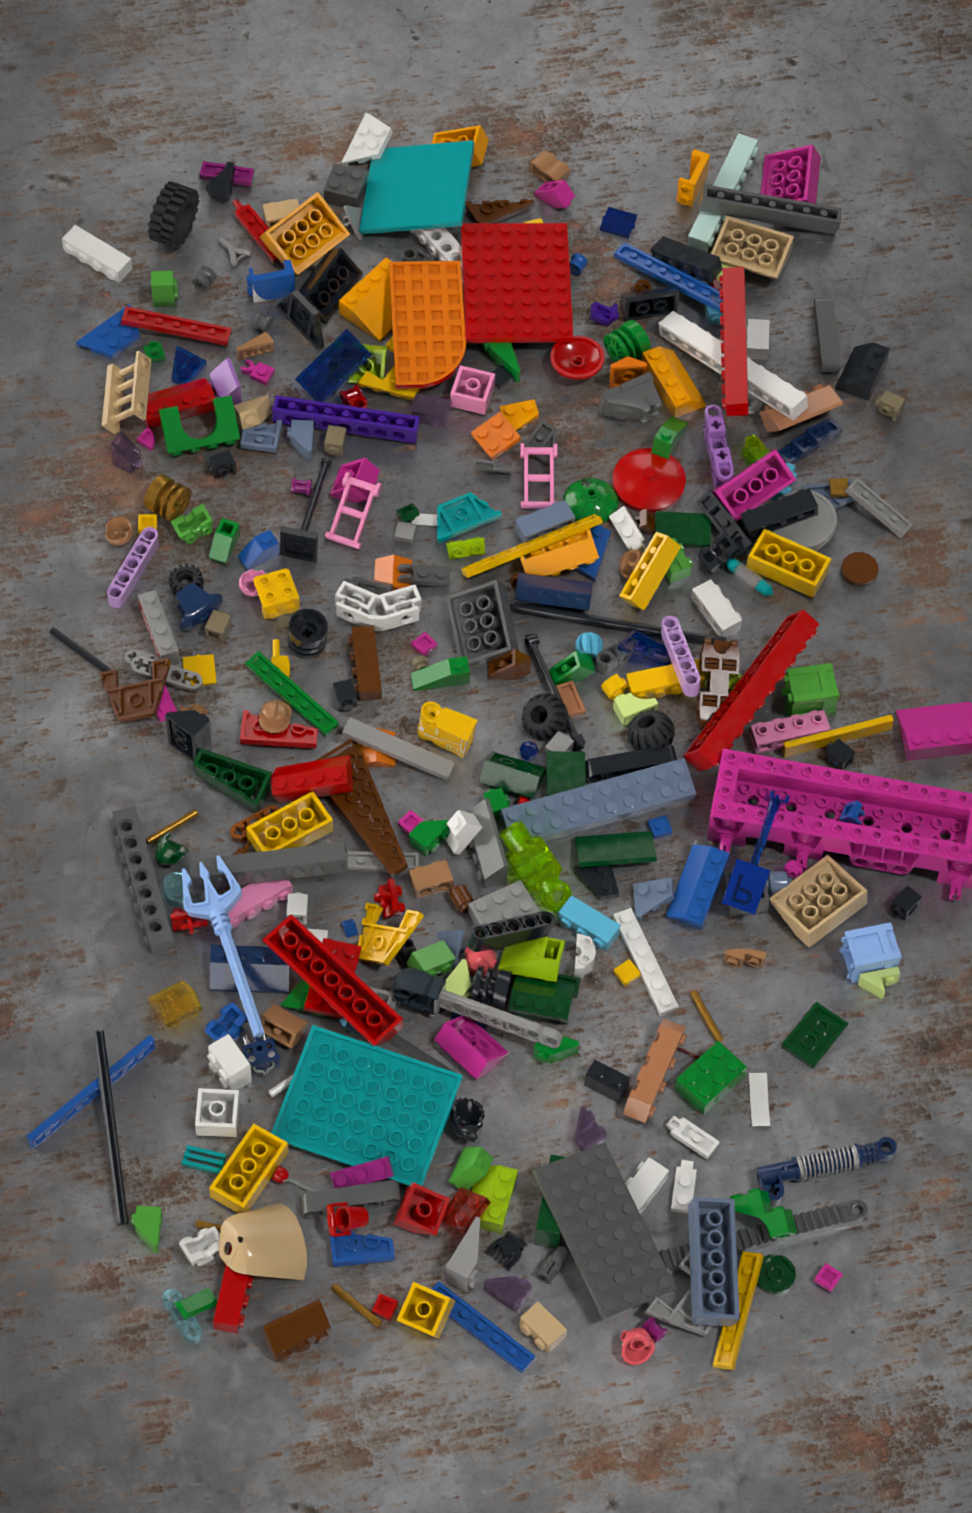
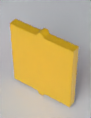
[183,654,217,688]

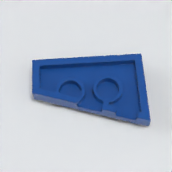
[573,524,611,582]
[329,1231,395,1267]

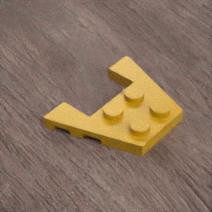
[358,336,422,401]
[358,903,424,966]

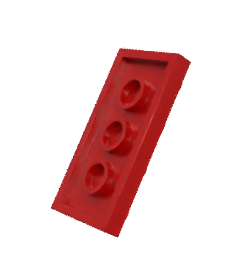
[304,938,362,1019]

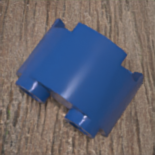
[204,1002,248,1041]

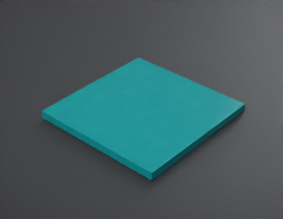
[359,140,475,234]

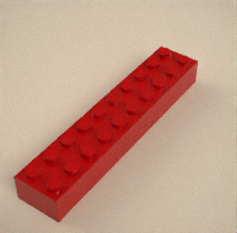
[683,609,819,772]

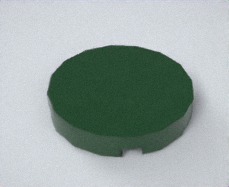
[757,1254,796,1295]

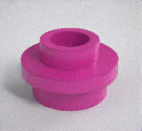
[784,860,803,878]

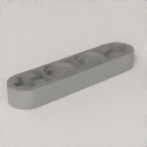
[131,656,203,691]

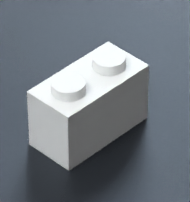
[746,319,770,360]

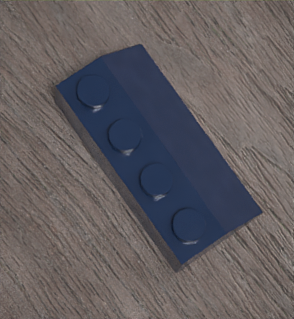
[209,945,291,994]

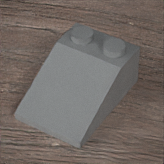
[445,1216,480,1293]

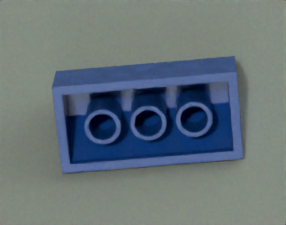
[666,844,730,930]

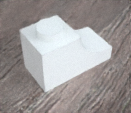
[446,810,483,855]

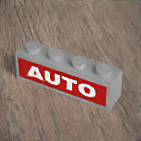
[138,590,180,665]

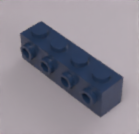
[515,573,592,610]

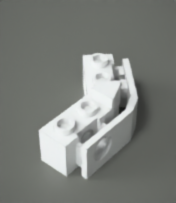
[335,581,421,631]

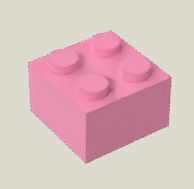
[450,365,495,415]

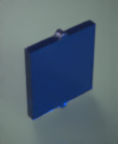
[599,207,638,239]

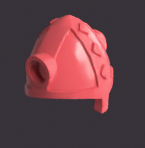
[464,947,497,976]
[620,1327,655,1365]

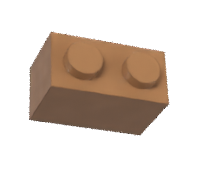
[409,860,454,899]
[261,1004,308,1049]

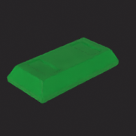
[174,1288,218,1320]

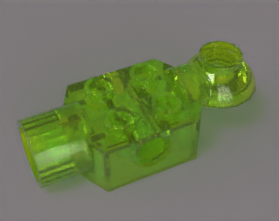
[499,820,572,912]

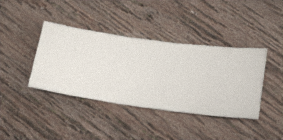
[749,1073,770,1126]

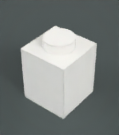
[287,892,308,924]

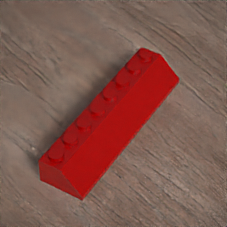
[262,914,403,1047]

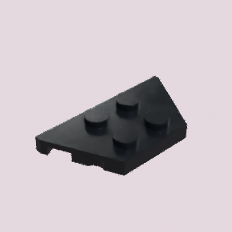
[276,290,324,350]

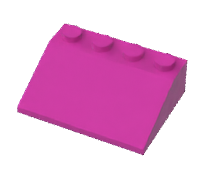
[760,144,821,204]
[896,702,972,761]

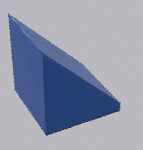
[341,919,358,938]

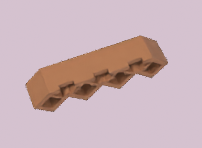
[623,1019,687,1123]

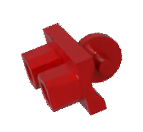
[373,878,406,919]
[170,907,208,934]

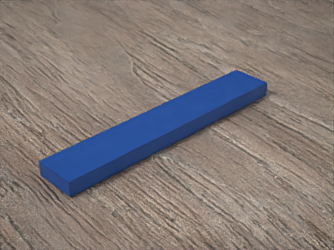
[431,1281,536,1374]

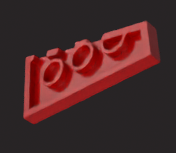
[240,710,318,749]

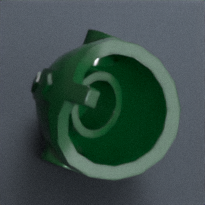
[155,832,190,866]

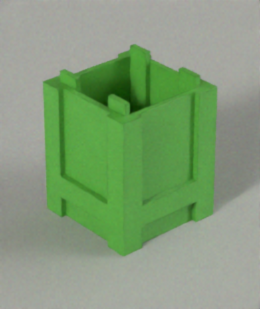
[781,663,839,717]

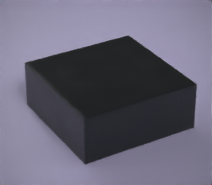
[492,365,514,390]

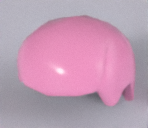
[239,569,266,597]

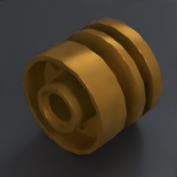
[143,474,192,522]

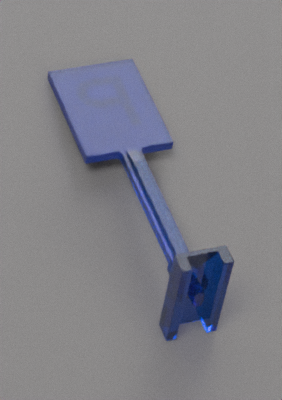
[721,790,790,915]

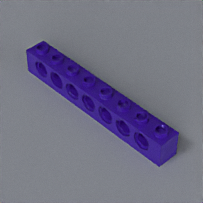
[272,395,420,444]

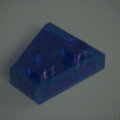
[171,346,207,385]

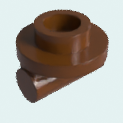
[630,279,651,293]

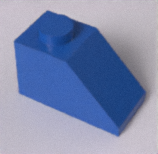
[238,530,280,571]

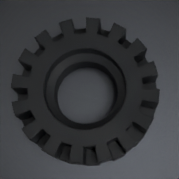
[169,564,204,597]

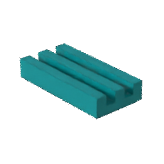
[181,1145,226,1174]

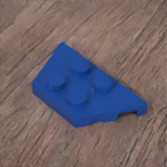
[76,304,140,359]

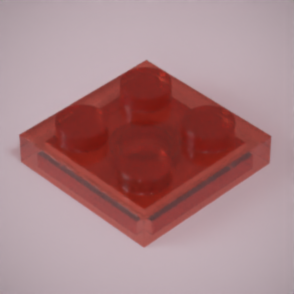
[441,1187,491,1234]

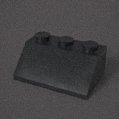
[620,286,679,322]
[835,342,890,401]
[165,710,212,762]

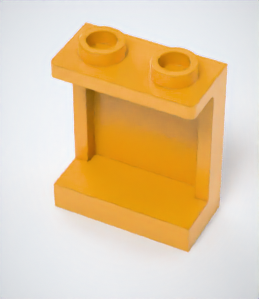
[676,149,710,207]

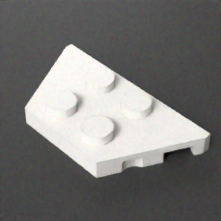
[341,113,393,167]

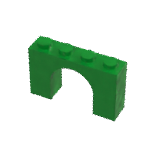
[158,395,240,456]

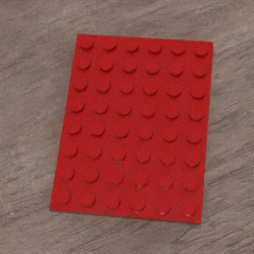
[461,223,574,343]

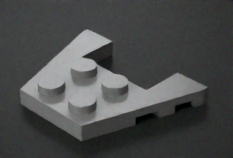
[645,1252,713,1336]

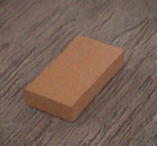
[556,680,586,719]

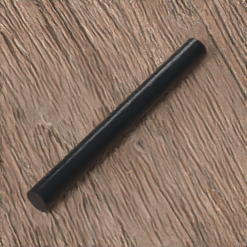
[49,627,111,672]

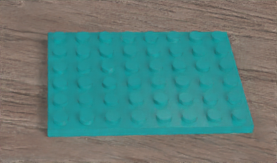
[271,1025,464,1186]

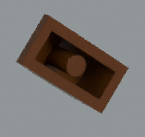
[488,649,531,680]

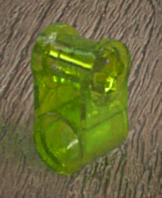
[742,435,770,464]

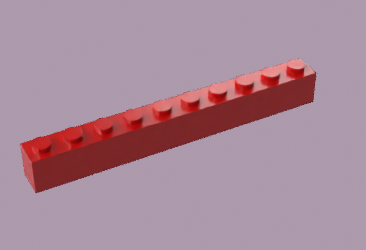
[719,267,749,416]

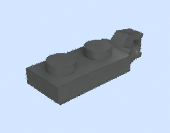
[341,576,393,595]

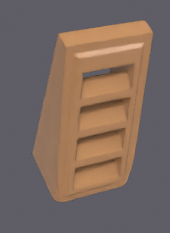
[236,332,274,361]

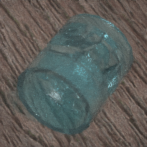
[163,872,190,907]

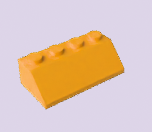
[642,346,706,418]
[520,529,599,576]

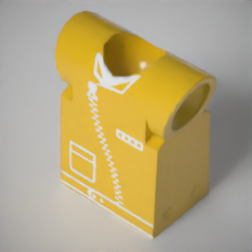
[417,701,478,759]

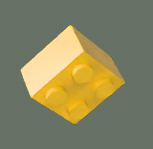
[397,1282,456,1339]

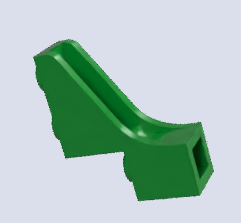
[730,1188,797,1239]

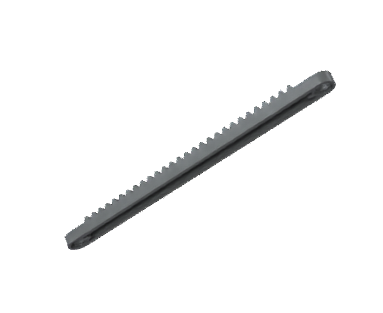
[659,1199,868,1273]

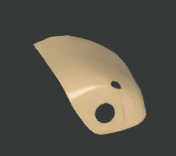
[219,1203,307,1281]

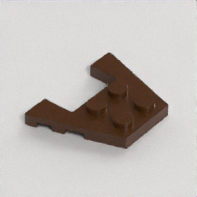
[99,658,171,723]

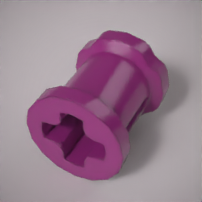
[291,477,312,496]
[641,1317,668,1344]

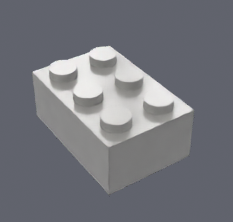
[468,880,539,926]

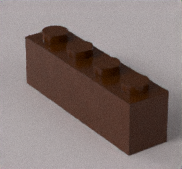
[348,625,382,702]

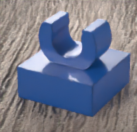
[839,800,865,825]

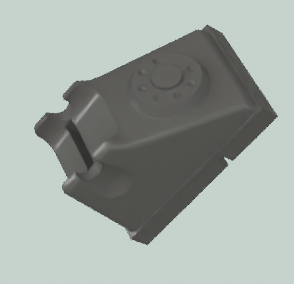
[598,372,663,423]

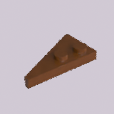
[465,199,534,223]

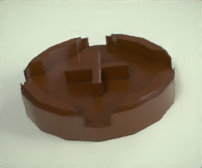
[841,552,879,586]

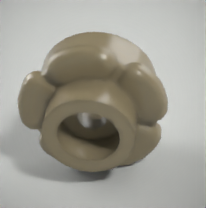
[411,655,429,670]

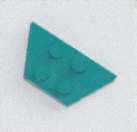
[437,492,502,544]

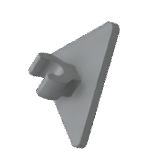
[343,205,363,241]

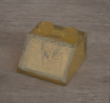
[147,980,203,1028]

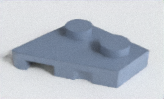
[634,877,674,920]

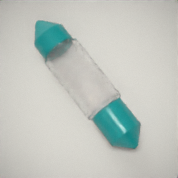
[726,559,773,596]

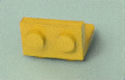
[253,568,300,620]

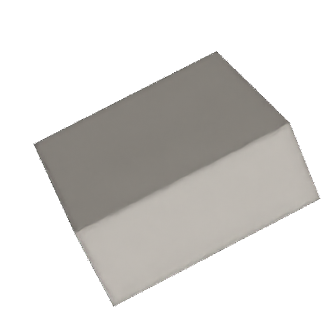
[394,521,416,544]

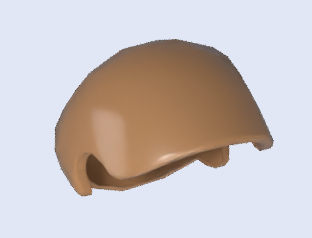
[105,517,133,546]

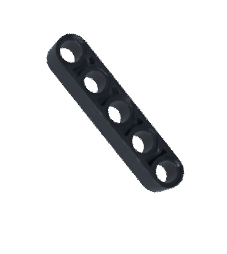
[585,745,678,783]
[467,911,555,952]

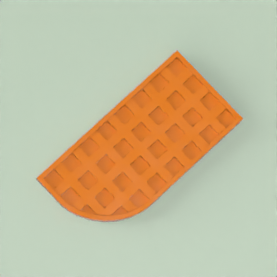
[389,261,466,389]

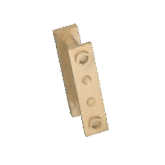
[102,351,151,434]

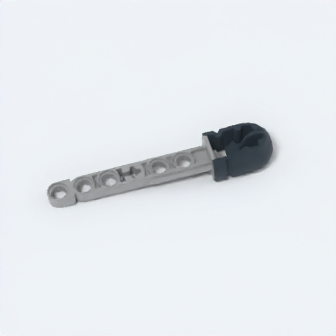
[392,968,563,1048]

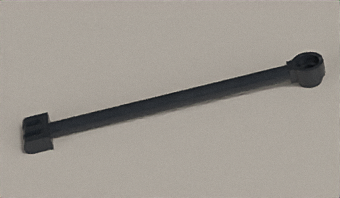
[524,633,585,752]

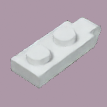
[609,506,645,551]
[665,1116,720,1160]
[671,1160,697,1214]

